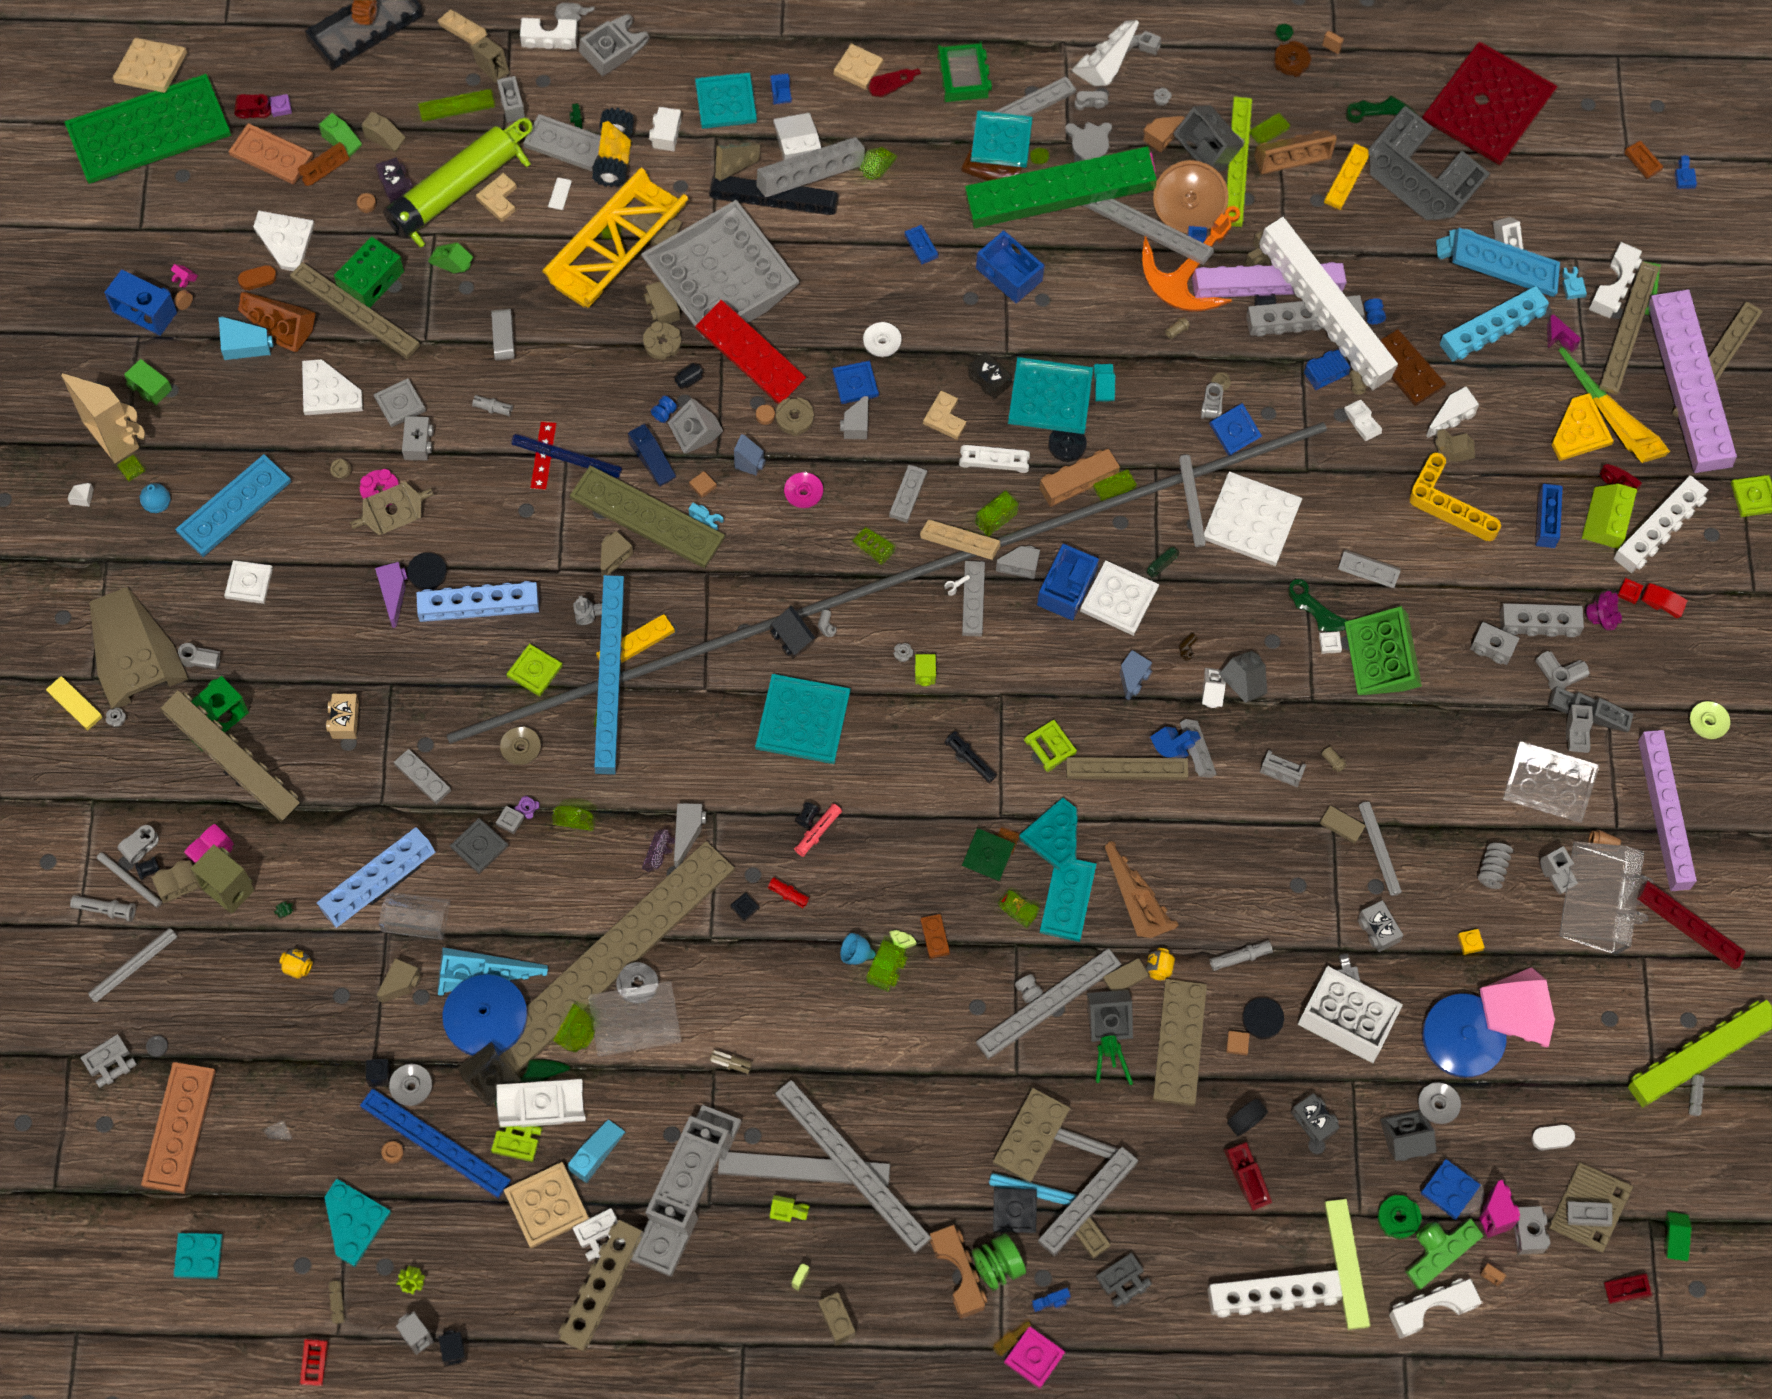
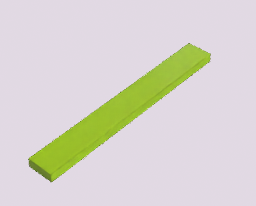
[1224,97,1252,227]

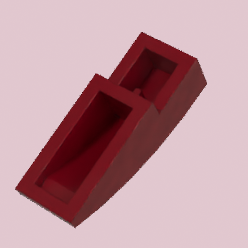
[1223,1142,1272,1211]

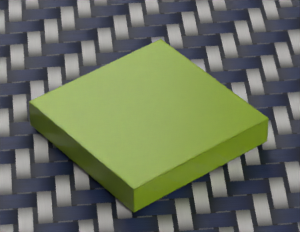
[1731,475,1772,517]
[506,643,563,697]

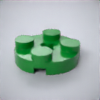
[1377,1195,1422,1239]

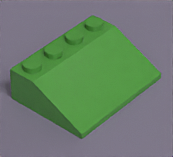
[1345,606,1422,695]

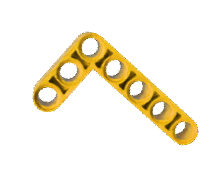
[1409,453,1501,541]

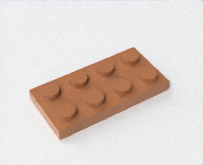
[229,123,313,185]

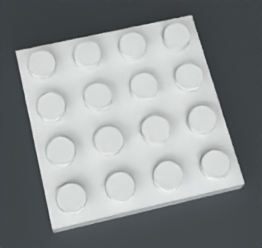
[1204,472,1302,566]

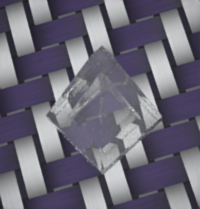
[264,1121,292,1140]

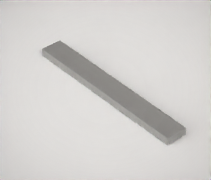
[1082,199,1214,265]
[976,948,1121,1060]
[718,1152,890,1187]

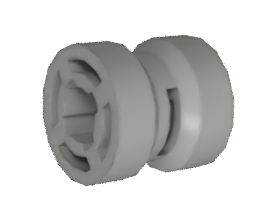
[1015,974,1043,1003]

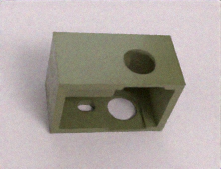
[190,844,255,914]

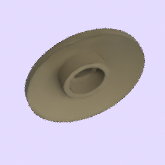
[500,727,541,765]

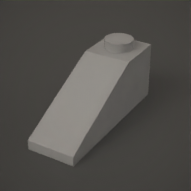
[674,803,706,868]

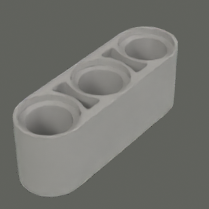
[492,309,515,361]

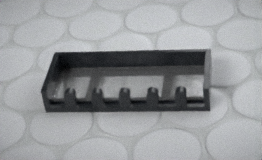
[305,0,423,71]

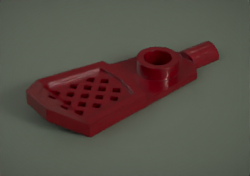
[868,68,922,97]

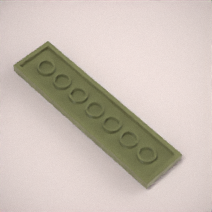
[570,466,725,569]

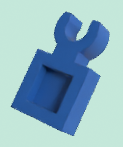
[1032,1288,1070,1312]

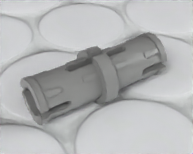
[472,395,513,417]

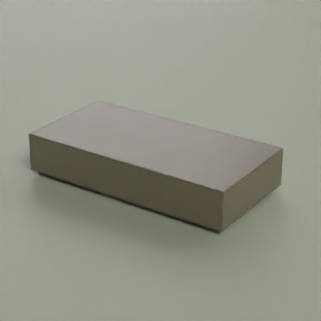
[1320,805,1366,844]
[1103,958,1149,991]

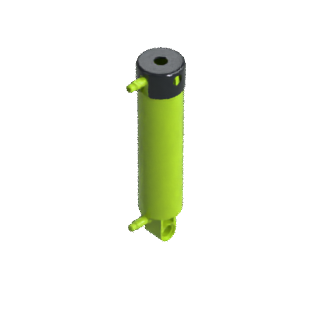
[383,118,532,247]

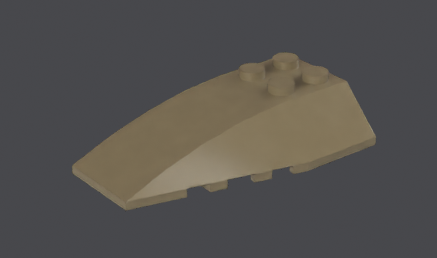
[89,587,188,709]

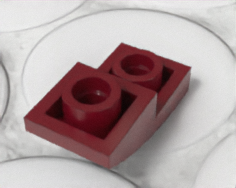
[1599,464,1642,492]

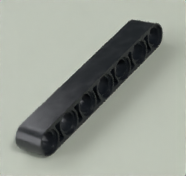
[709,175,839,215]

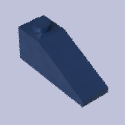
[628,424,676,487]

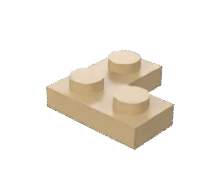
[476,173,517,222]
[923,391,966,440]

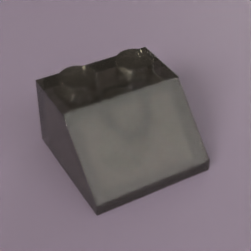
[458,1042,521,1106]

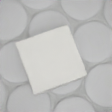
[224,560,273,604]

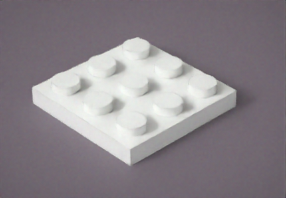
[1080,560,1159,636]

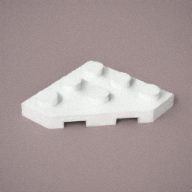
[254,211,314,271]
[302,360,363,415]

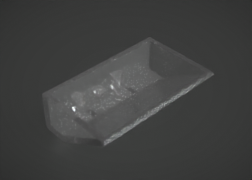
[1559,841,1654,955]

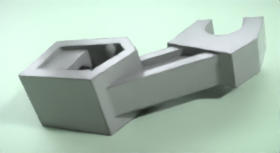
[1126,31,1161,55]

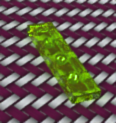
[418,89,495,122]

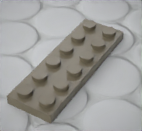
[1153,979,1207,1106]

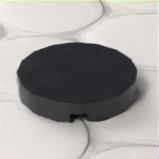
[1048,430,1087,462]
[407,552,447,590]
[1242,998,1284,1040]

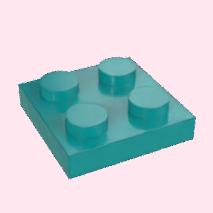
[174,1233,223,1279]

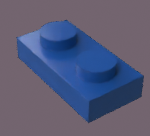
[905,225,938,265]

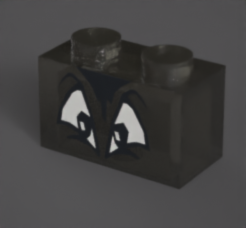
[968,351,1012,399]

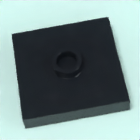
[993,1188,1037,1233]

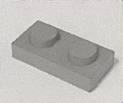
[1567,1202,1612,1227]

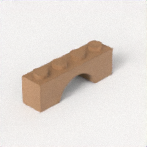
[929,1225,987,1319]

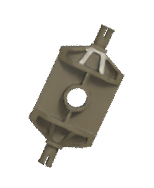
[350,482,434,536]

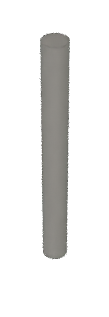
[97,852,162,908]

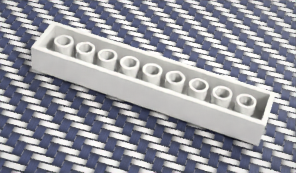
[1259,217,1398,390]

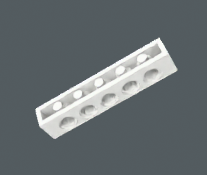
[1614,475,1708,573]
[1207,1270,1342,1317]

